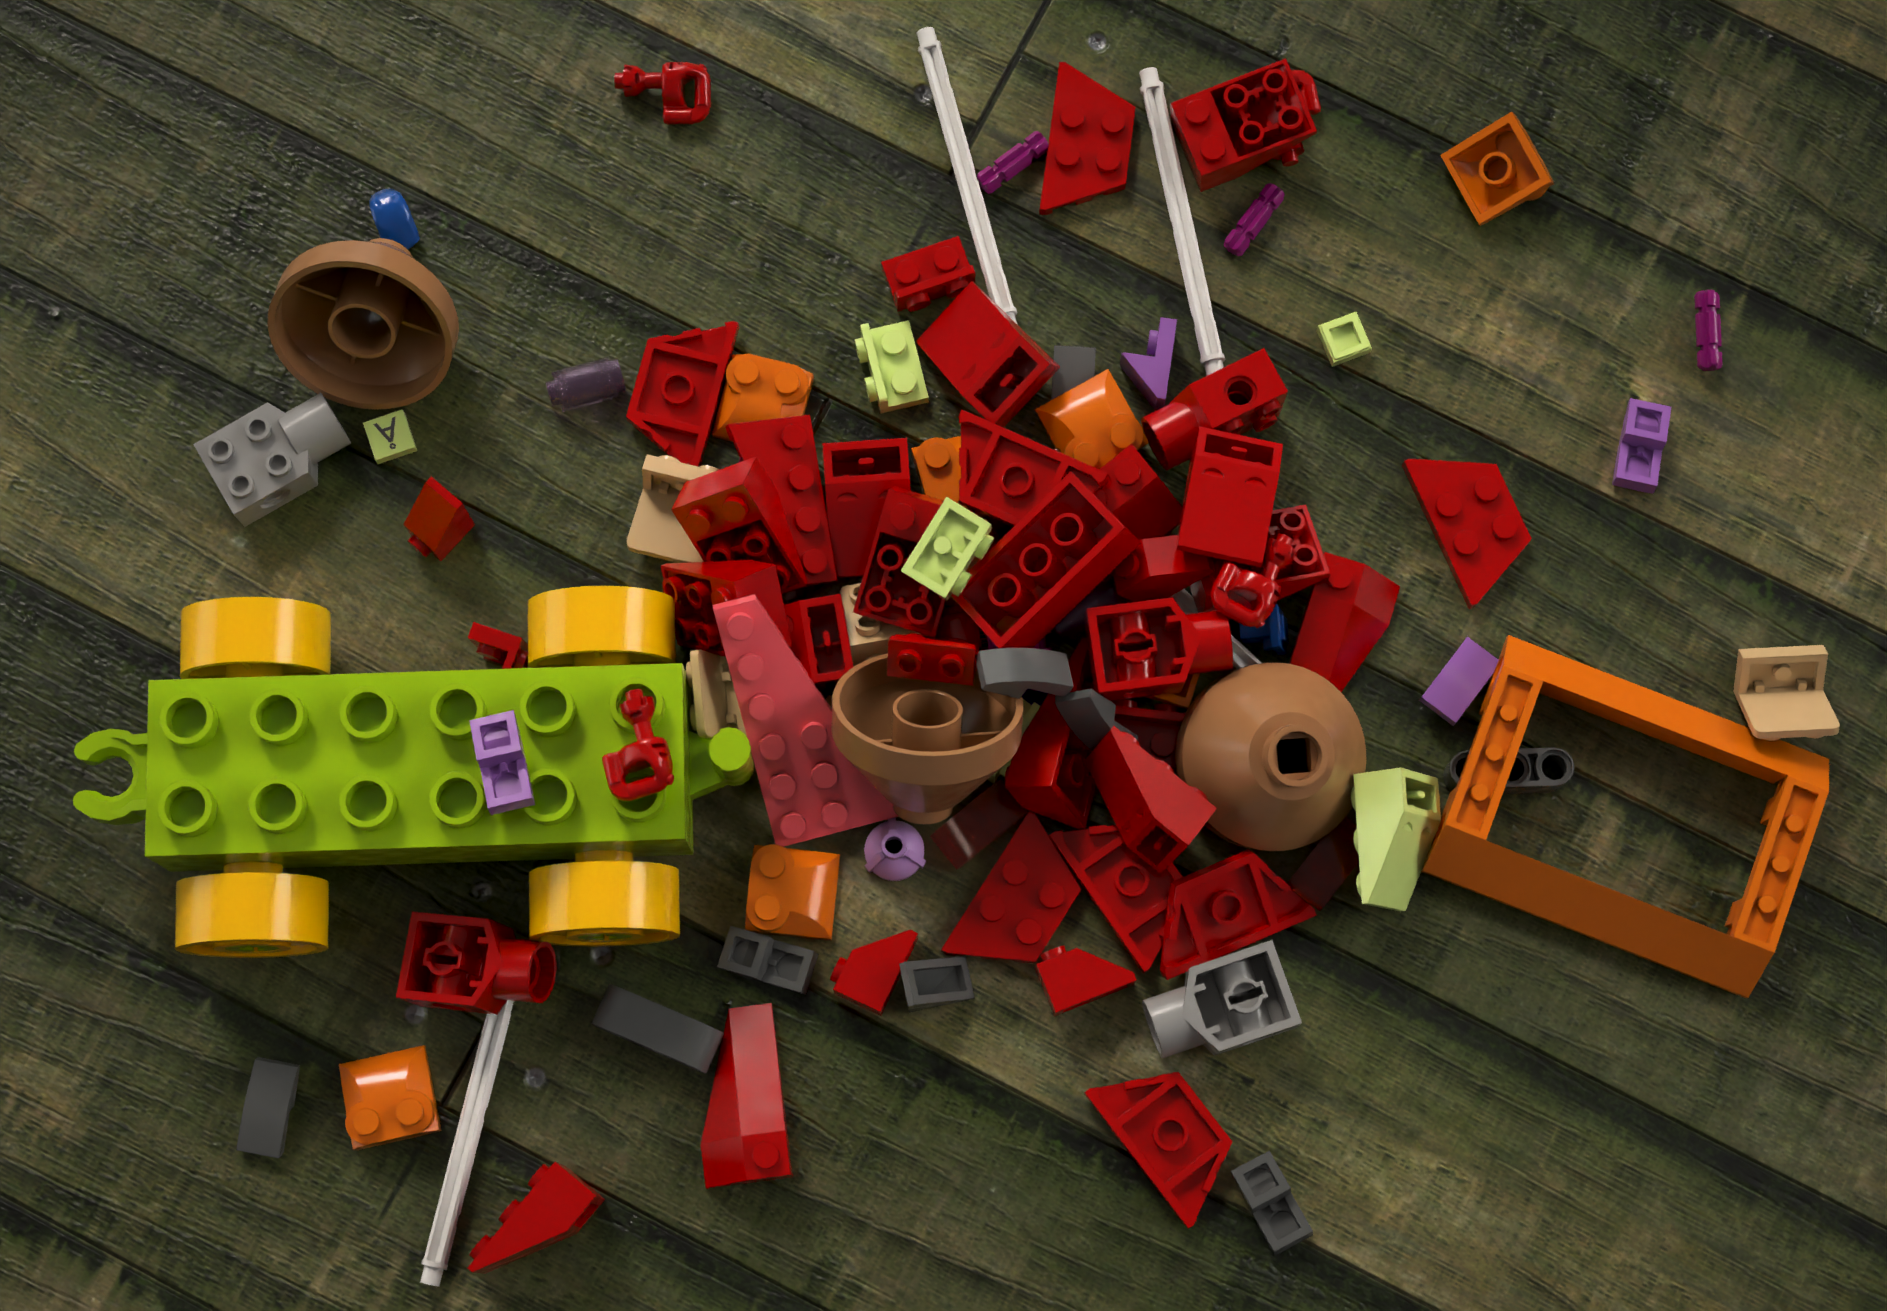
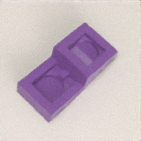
[1612,398,1671,494]
[1419,637,1498,726]
[469,710,535,815]

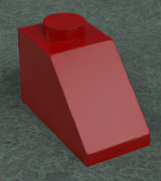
[403,476,475,561]
[1112,535,1215,602]
[830,929,918,1016]
[1035,945,1137,1017]

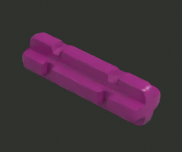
[977,131,1049,194]
[1224,183,1285,257]
[1694,290,1723,371]

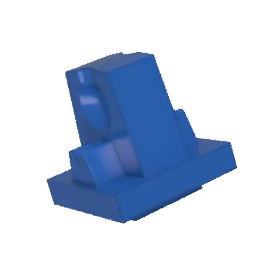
[1239,604,1289,655]

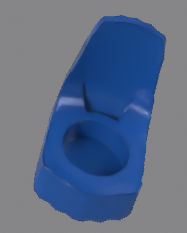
[369,188,420,250]

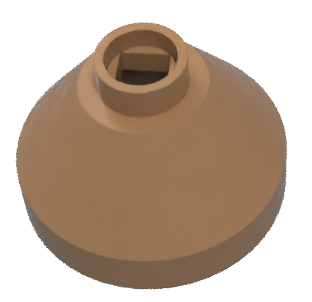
[267,238,459,409]
[831,653,1024,824]
[1175,663,1366,851]

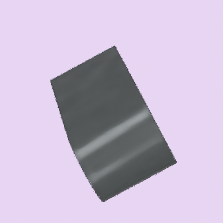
[1443,747,1574,794]
[591,984,724,1074]

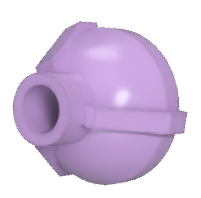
[864,817,926,881]

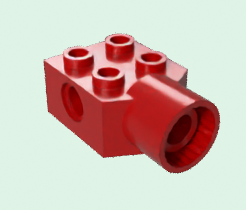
[1141,348,1288,471]
[1084,597,1233,701]
[396,911,557,1015]

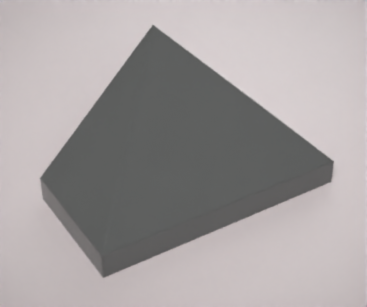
[899,956,975,1013]

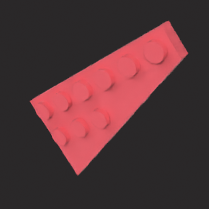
[712,594,899,847]

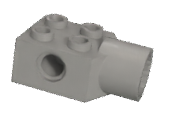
[193,393,351,527]
[1142,940,1302,1058]

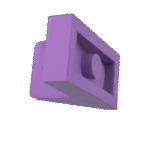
[1120,317,1177,410]

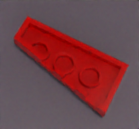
[725,414,837,587]

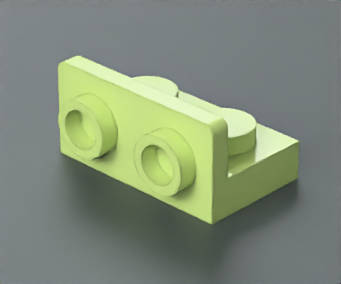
[854,320,929,414]
[901,497,994,601]

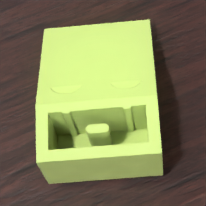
[1351,767,1441,912]

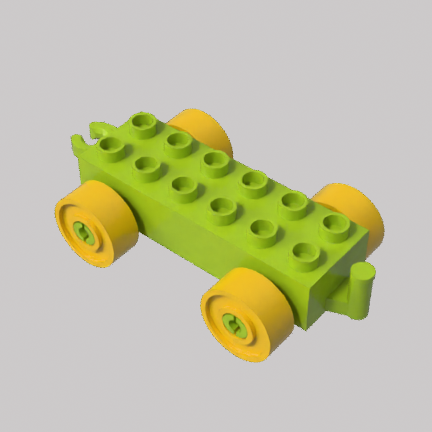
[73,586,754,958]

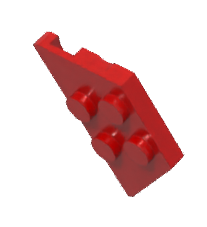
[1039,62,1136,215]
[626,321,739,467]
[959,410,1110,527]
[1402,459,1532,609]
[941,810,1081,964]
[1049,825,1183,974]
[1160,849,1316,980]
[1084,1072,1233,1229]

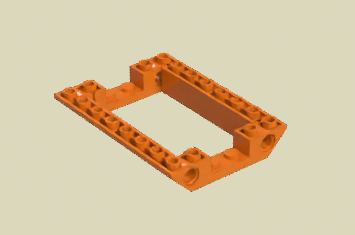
[1421,635,1829,998]

